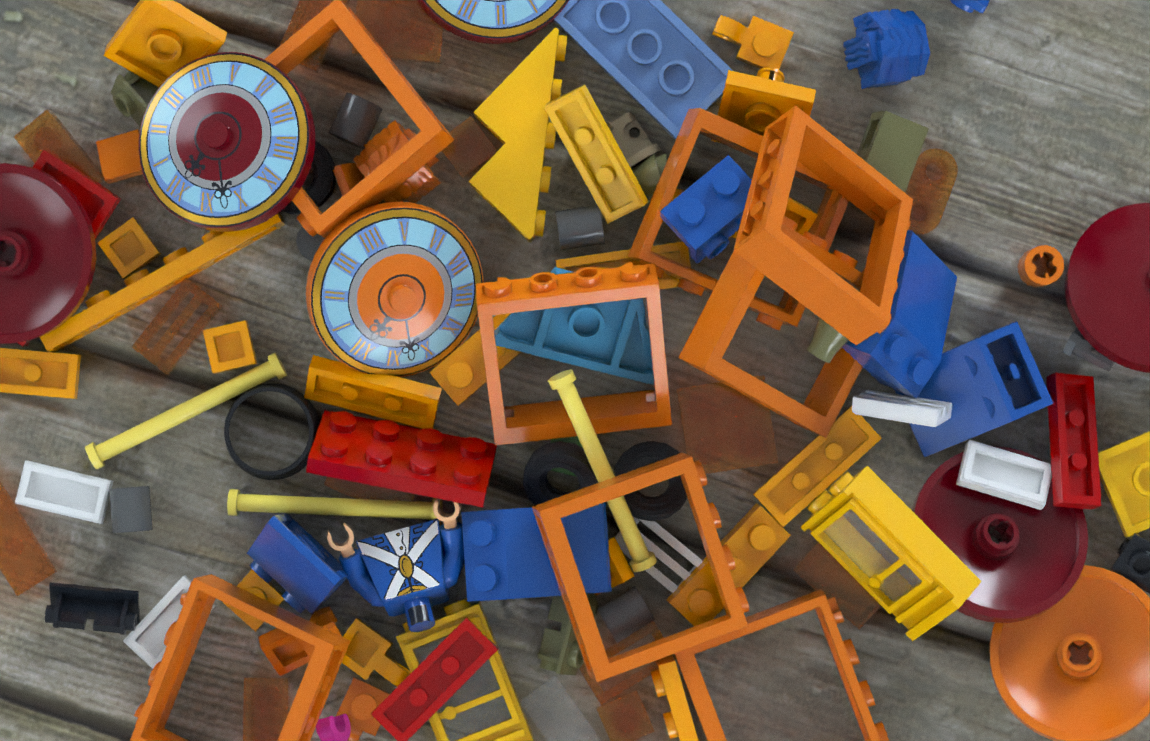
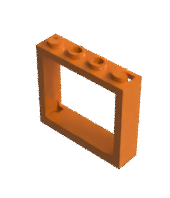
[264,0,455,238]
[733,105,913,345]
[627,108,849,331]
[678,216,865,438]
[475,262,672,446]
[532,453,749,682]
[130,574,350,741]
[675,589,889,741]

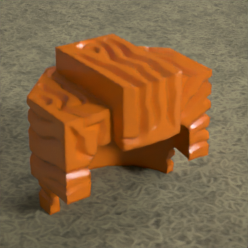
[353,120,441,203]

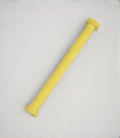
[85,352,287,470]
[548,369,657,572]
[227,489,443,525]

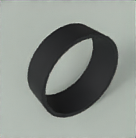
[224,383,320,480]

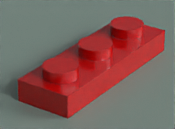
[1046,372,1102,510]
[371,617,499,741]

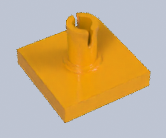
[103,0,227,87]
[711,67,816,143]

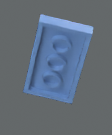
[554,0,733,140]

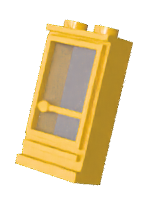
[800,466,982,641]
[396,598,535,741]

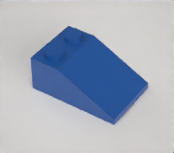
[842,230,957,399]
[461,502,612,602]
[247,513,348,614]

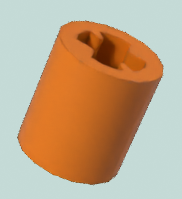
[1018,245,1064,287]

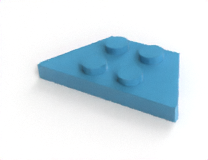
[494,267,654,385]

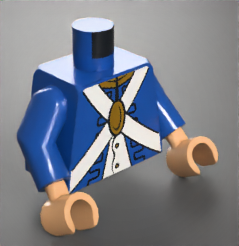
[326,499,465,632]

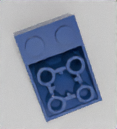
[894,321,1054,457]

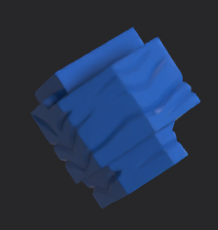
[843,9,930,89]

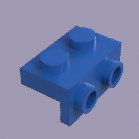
[660,155,752,263]

